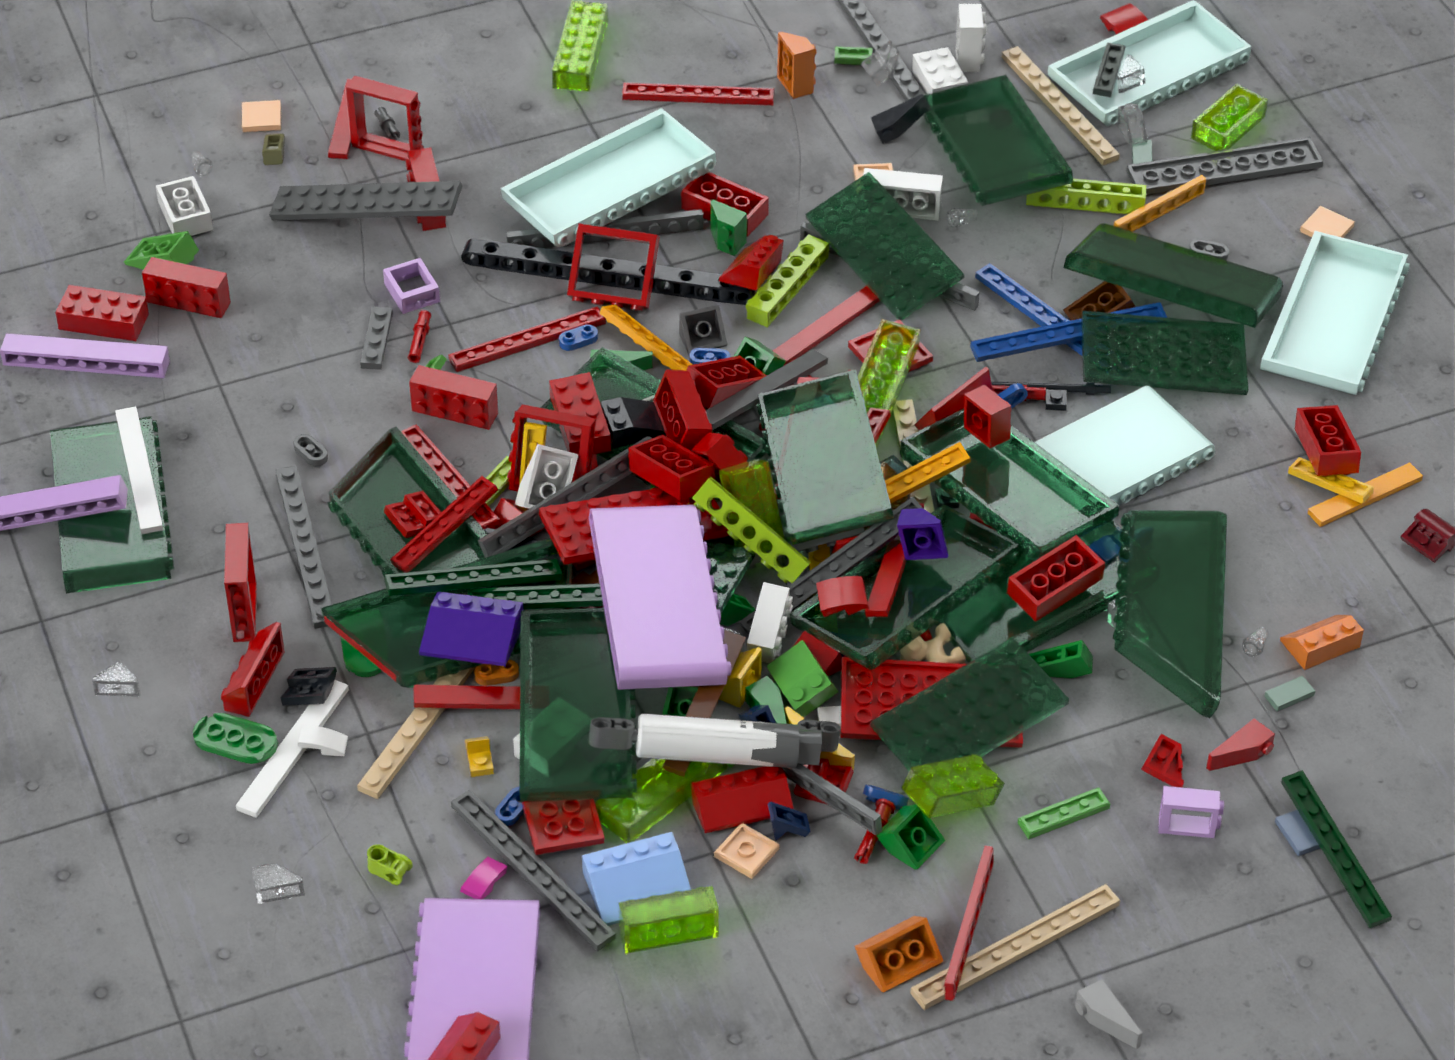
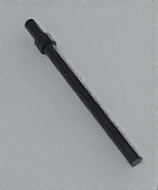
[991,382,1111,395]

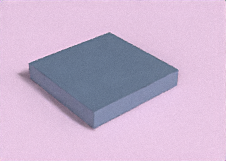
[1275,810,1320,856]

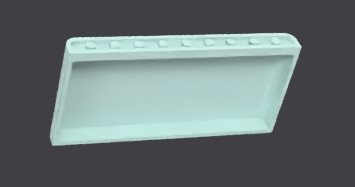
[1048,0,1251,126]
[501,108,716,247]
[1260,231,1410,395]
[986,386,1215,543]

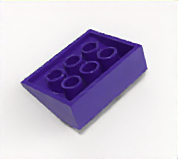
[419,592,525,666]

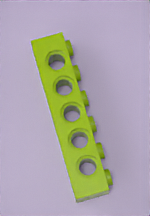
[1026,174,1147,214]
[746,234,829,328]
[692,477,811,583]

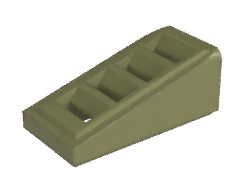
[262,134,285,165]

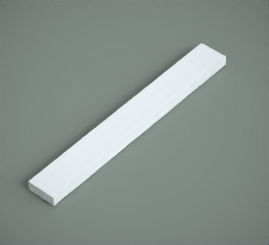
[115,407,163,534]
[236,680,349,818]

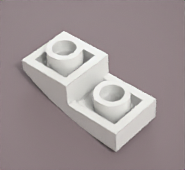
[298,724,348,756]

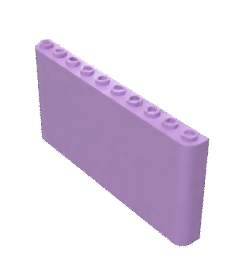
[589,505,731,690]
[404,898,540,1060]

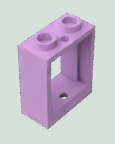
[383,258,440,314]
[1158,786,1224,838]

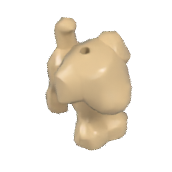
[899,623,966,664]

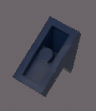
[768,801,811,841]

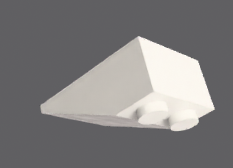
[515,444,578,509]

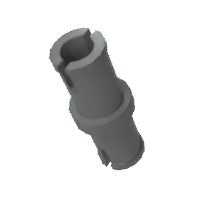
[374,107,400,140]

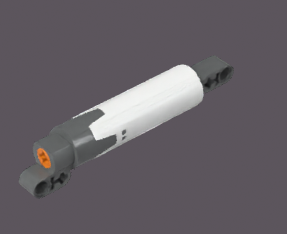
[589,714,841,768]

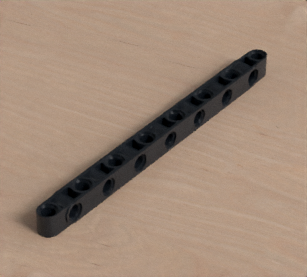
[461,239,755,305]

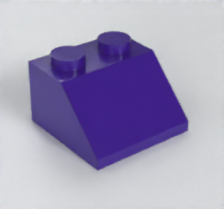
[897,508,949,560]

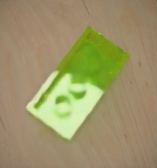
[1191,83,1268,151]
[719,459,785,556]
[901,754,1005,818]
[619,886,719,954]

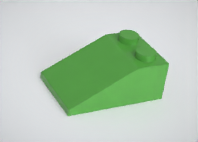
[124,231,199,270]
[766,640,839,717]

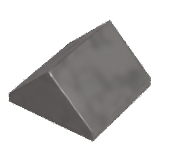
[679,305,728,353]

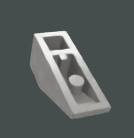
[1075,980,1142,1049]

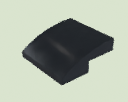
[280,667,337,706]

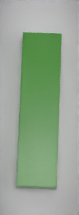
[1018,787,1110,839]

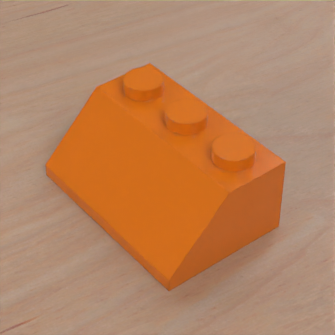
[777,32,817,99]
[1280,615,1364,670]
[854,916,944,992]

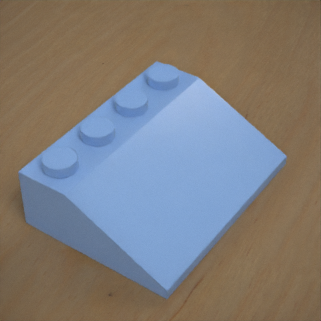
[582,832,694,926]

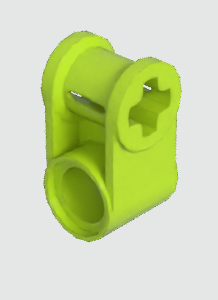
[367,844,413,885]

